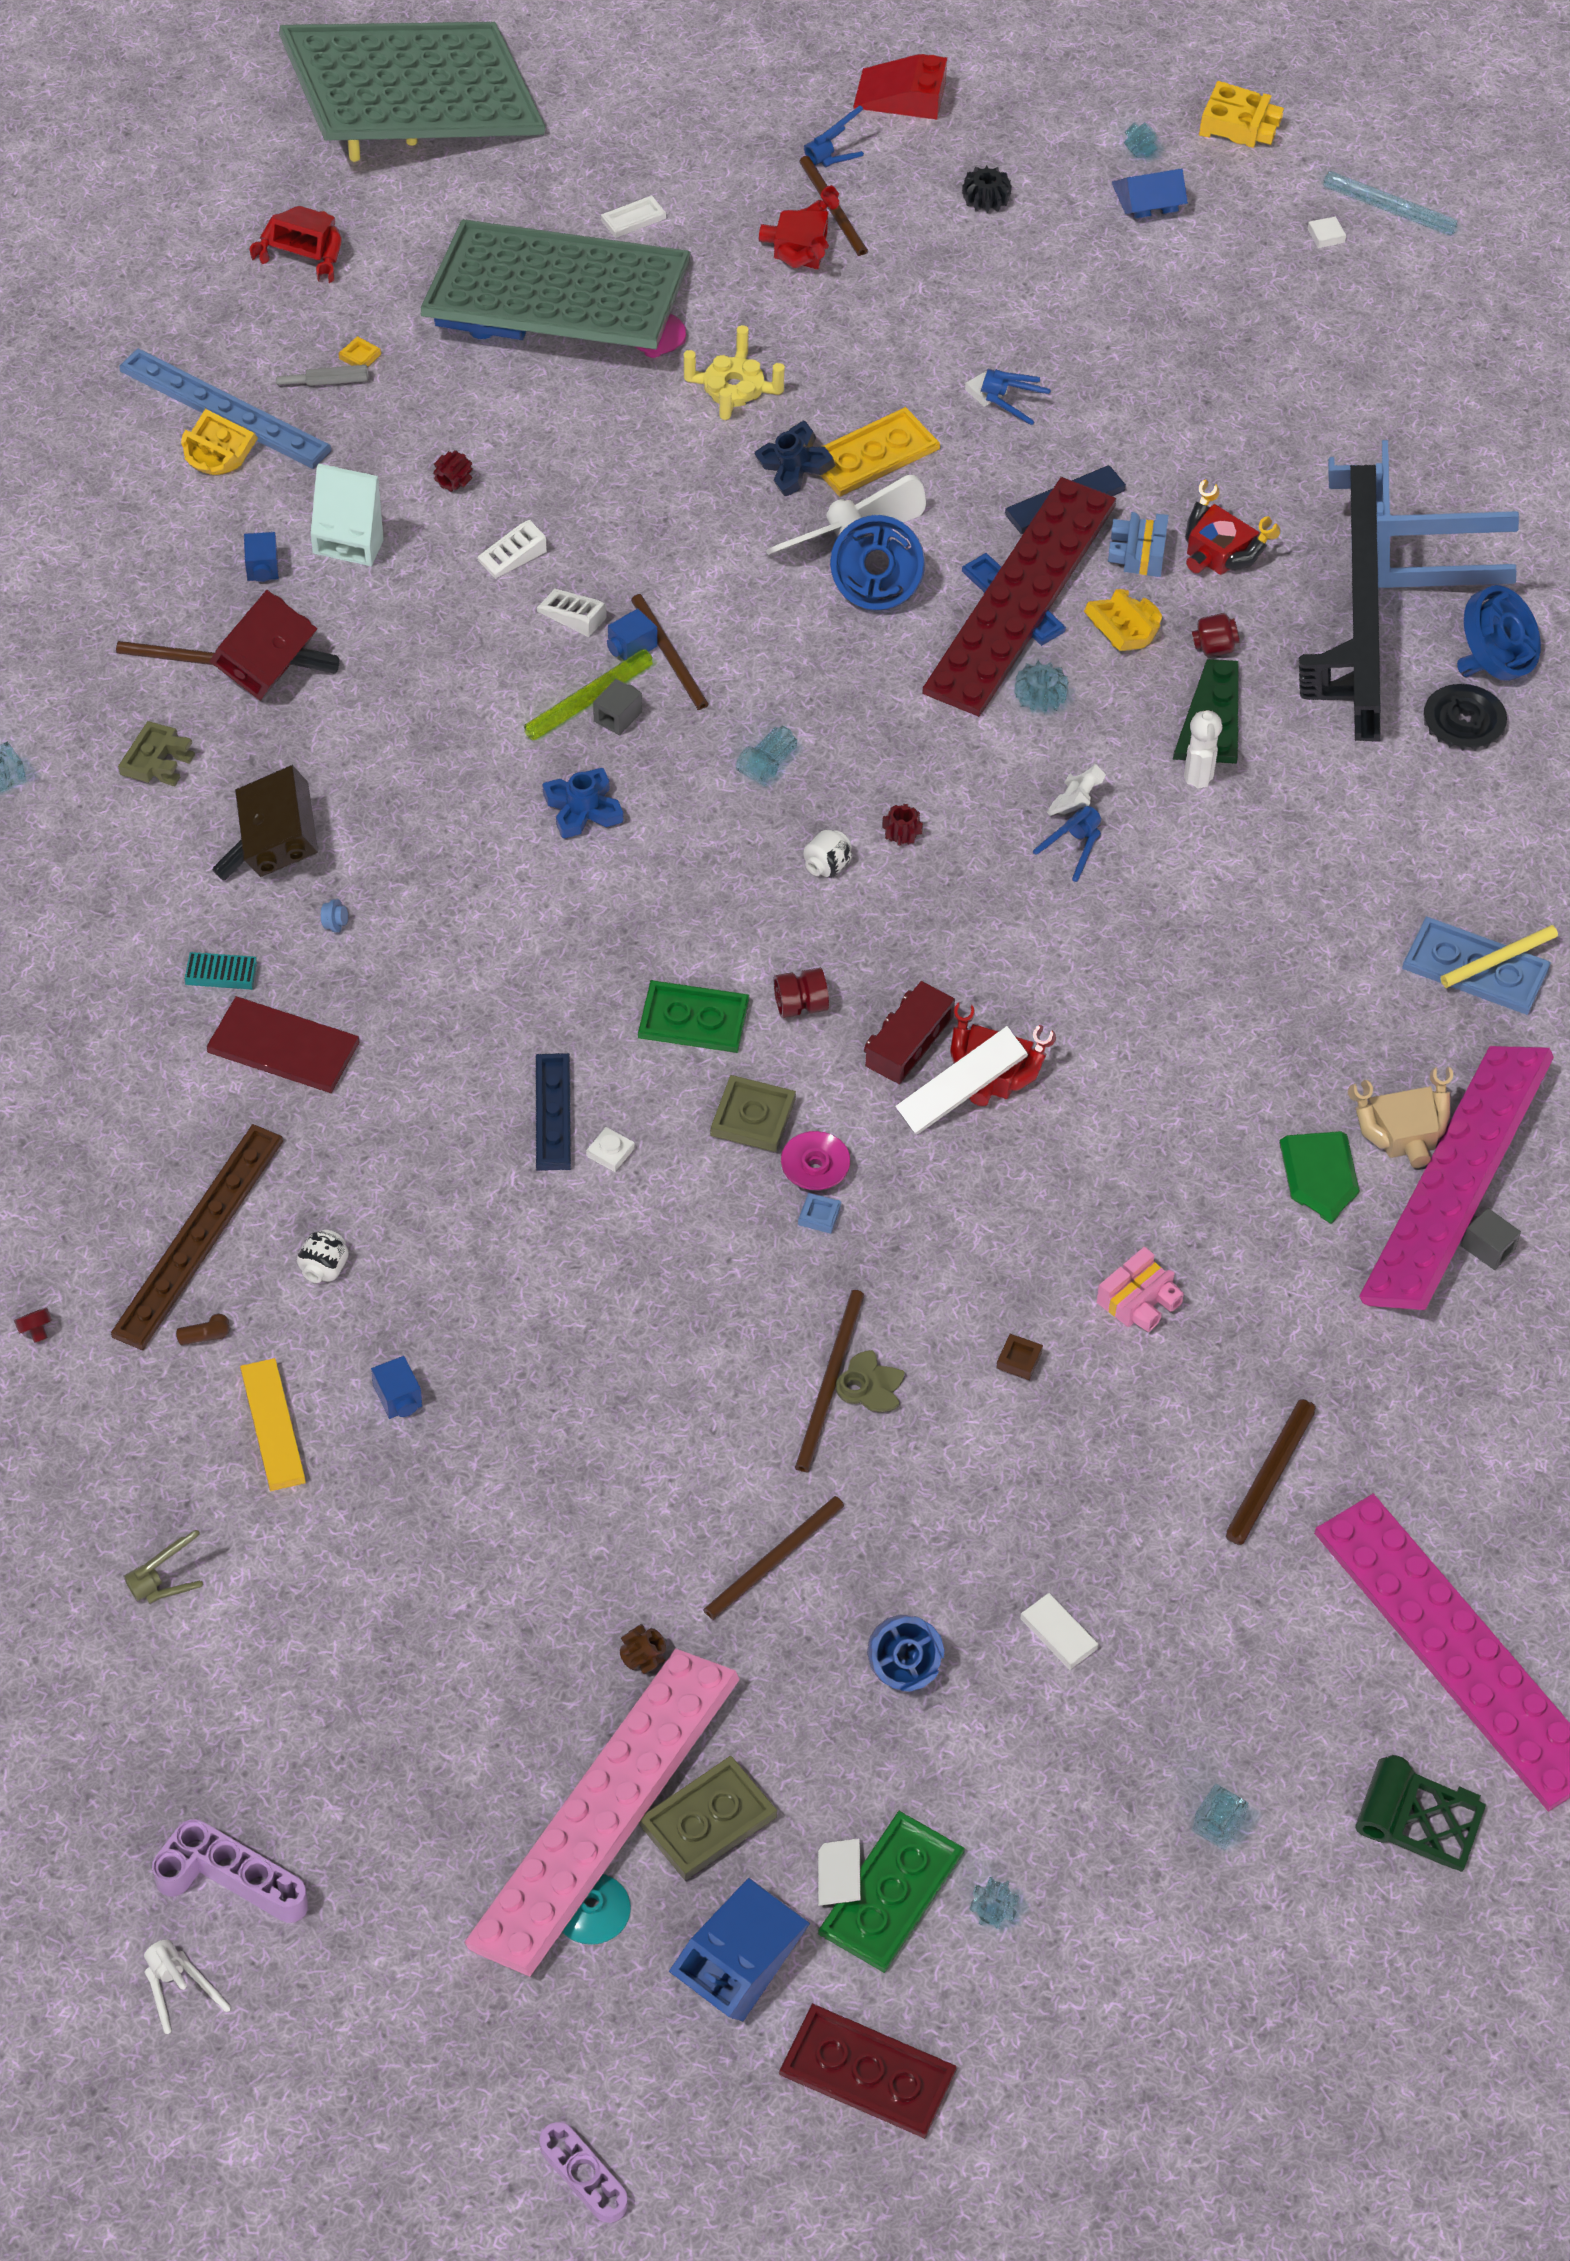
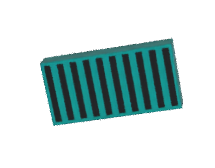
[184,952,257,990]

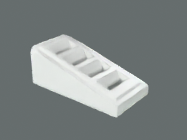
[478,520,547,579]
[537,589,607,637]

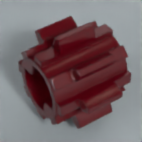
[433,450,473,492]
[882,803,923,846]

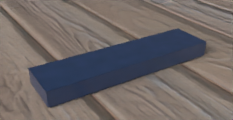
[1005,465,1126,534]
[536,1053,571,1171]

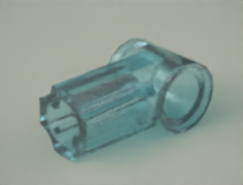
[736,725,797,786]

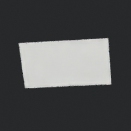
[818,1839,860,1906]

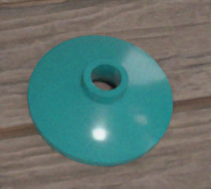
[562,1874,631,1945]

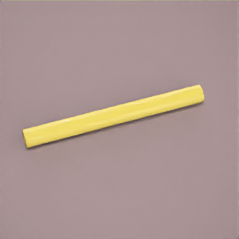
[1440,925,1558,988]

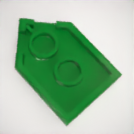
[1279,1131,1360,1224]

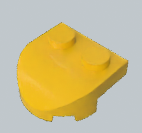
[181,409,258,475]
[1084,589,1162,651]

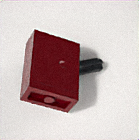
[209,589,340,701]

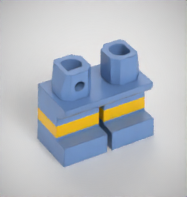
[1108,512,1169,577]

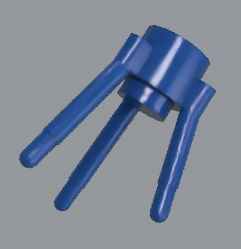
[804,106,864,168]
[980,369,1051,425]
[1033,806,1101,882]

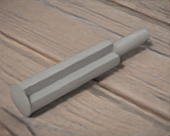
[276,364,369,386]

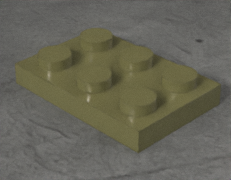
[639,1755,777,1881]

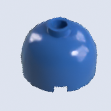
[867,1614,945,1692]

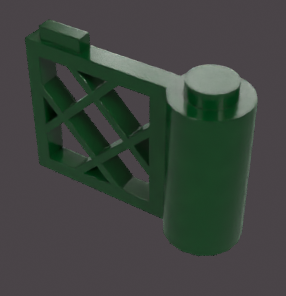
[1355,1755,1486,1872]

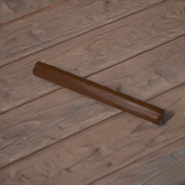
[1226,1399,1316,1545]

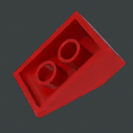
[853,54,948,120]

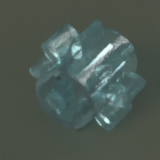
[1124,122,1159,158]
[969,1877,1019,1929]

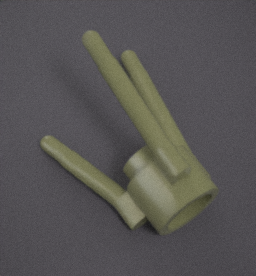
[123,1530,203,1604]

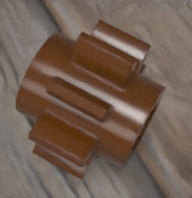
[620,1624,666,1674]

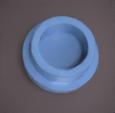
[321,899,348,932]

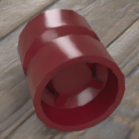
[773,967,829,1018]

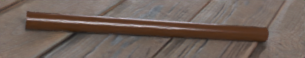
[795,1290,864,1473]

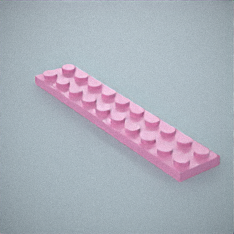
[465,1648,740,1977]

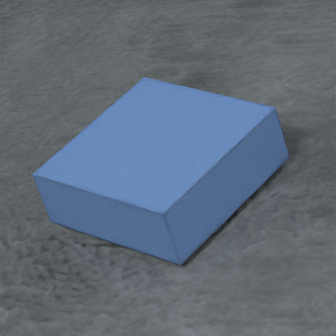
[798,1192,842,1234]

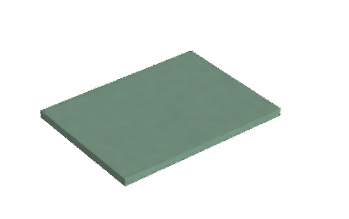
[279,22,546,141]
[421,219,691,350]

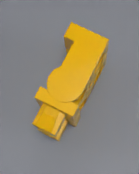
[1199,80,1284,148]

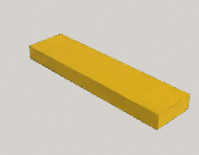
[240,1358,306,1491]

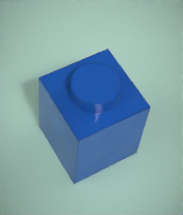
[244,532,279,582]
[607,608,657,664]
[371,1356,422,1419]

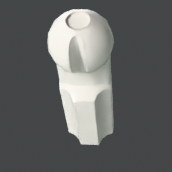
[1184,710,1222,789]

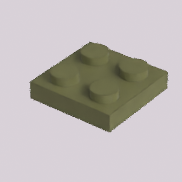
[710,1075,796,1152]

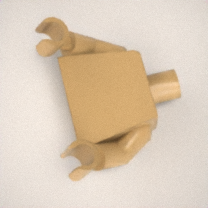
[1348,1066,1453,1168]

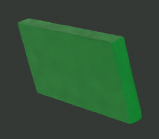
[818,1811,965,1973]

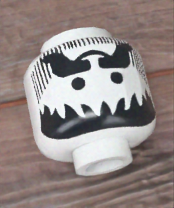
[803,830,852,878]
[296,1230,349,1283]

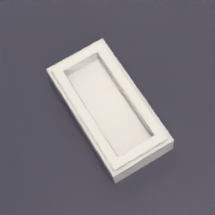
[601,195,666,238]
[1020,1593,1098,1670]

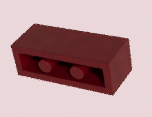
[864,981,955,1085]

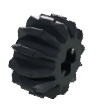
[962,165,1012,213]

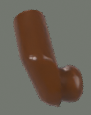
[176,1314,230,1345]

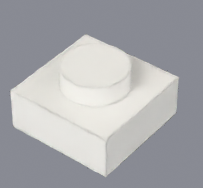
[586,1127,635,1172]

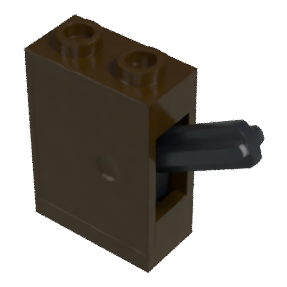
[212,765,318,880]

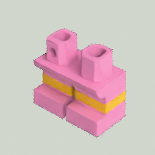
[1096,1246,1184,1332]

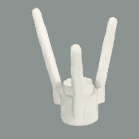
[144,1939,231,2034]

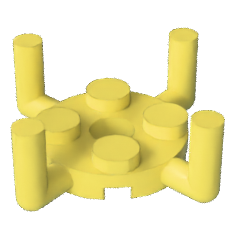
[684,325,785,420]

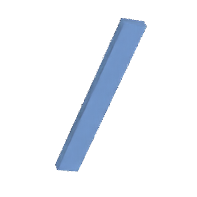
[119,348,331,469]

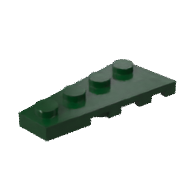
[1173,659,1238,764]

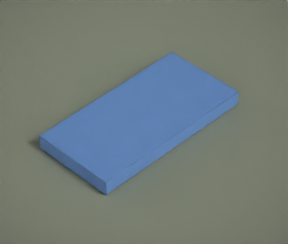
[1402,916,1551,1015]

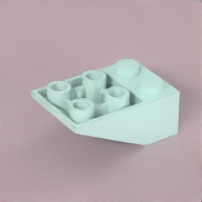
[311,463,384,566]

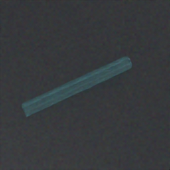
[1323,171,1458,236]

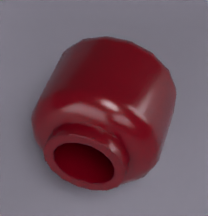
[1192,613,1240,657]

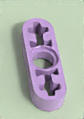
[539,2122,627,2223]

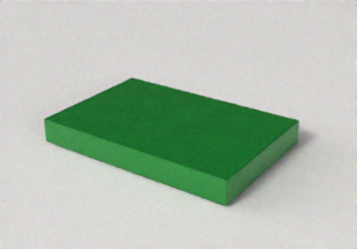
[638,980,750,1053]

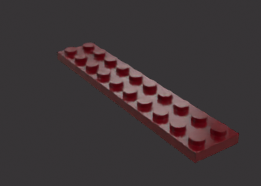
[922,477,1116,717]

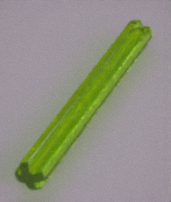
[524,649,653,741]

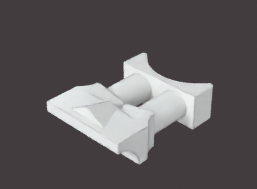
[1047,764,1106,816]

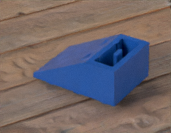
[669,1878,810,2022]

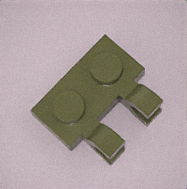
[118,721,195,787]

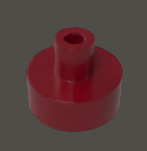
[14,1307,52,1343]

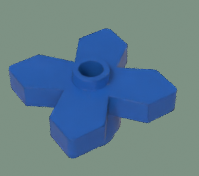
[542,768,623,838]

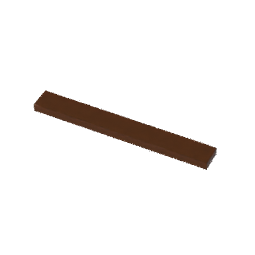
[111,1124,283,1351]

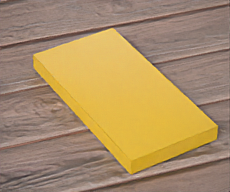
[820,407,940,497]

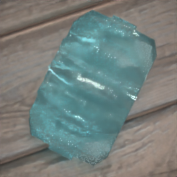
[1014,660,1069,715]

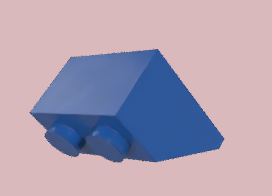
[1112,168,1188,219]

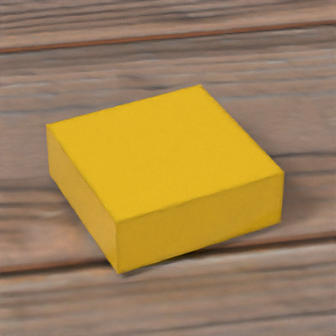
[338,336,381,367]

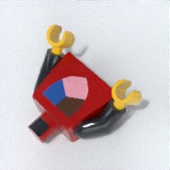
[1185,479,1280,575]

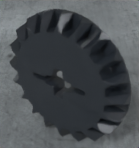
[1423,684,1507,751]

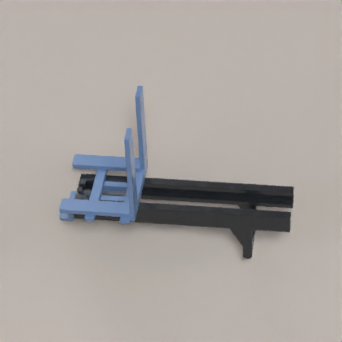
[1299,440,1519,742]

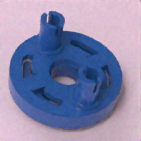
[830,515,925,610]
[1457,585,1541,681]

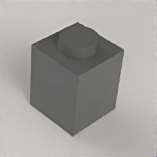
[593,679,642,736]
[1461,1208,1521,1270]

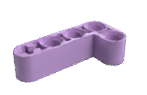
[152,1819,308,1923]

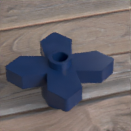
[754,420,836,496]

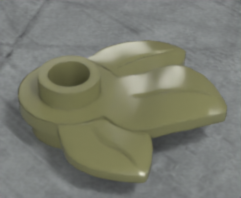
[836,1350,905,1412]

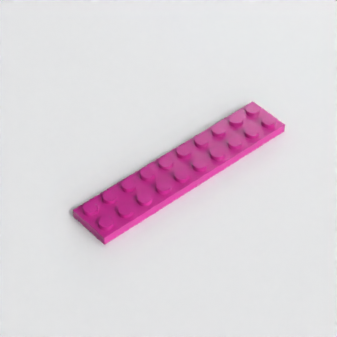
[1359,1046,1554,1310]
[1314,1493,1570,1812]

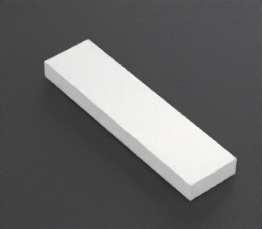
[896,1026,1028,1135]

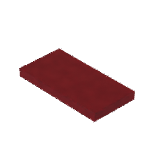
[206,996,360,1093]
[779,2003,957,2139]

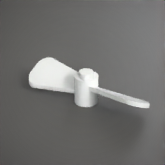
[765,475,926,555]

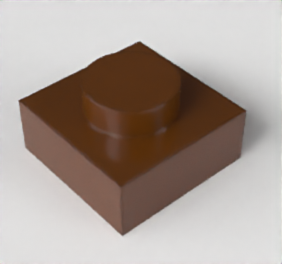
[996,1333,1043,1380]

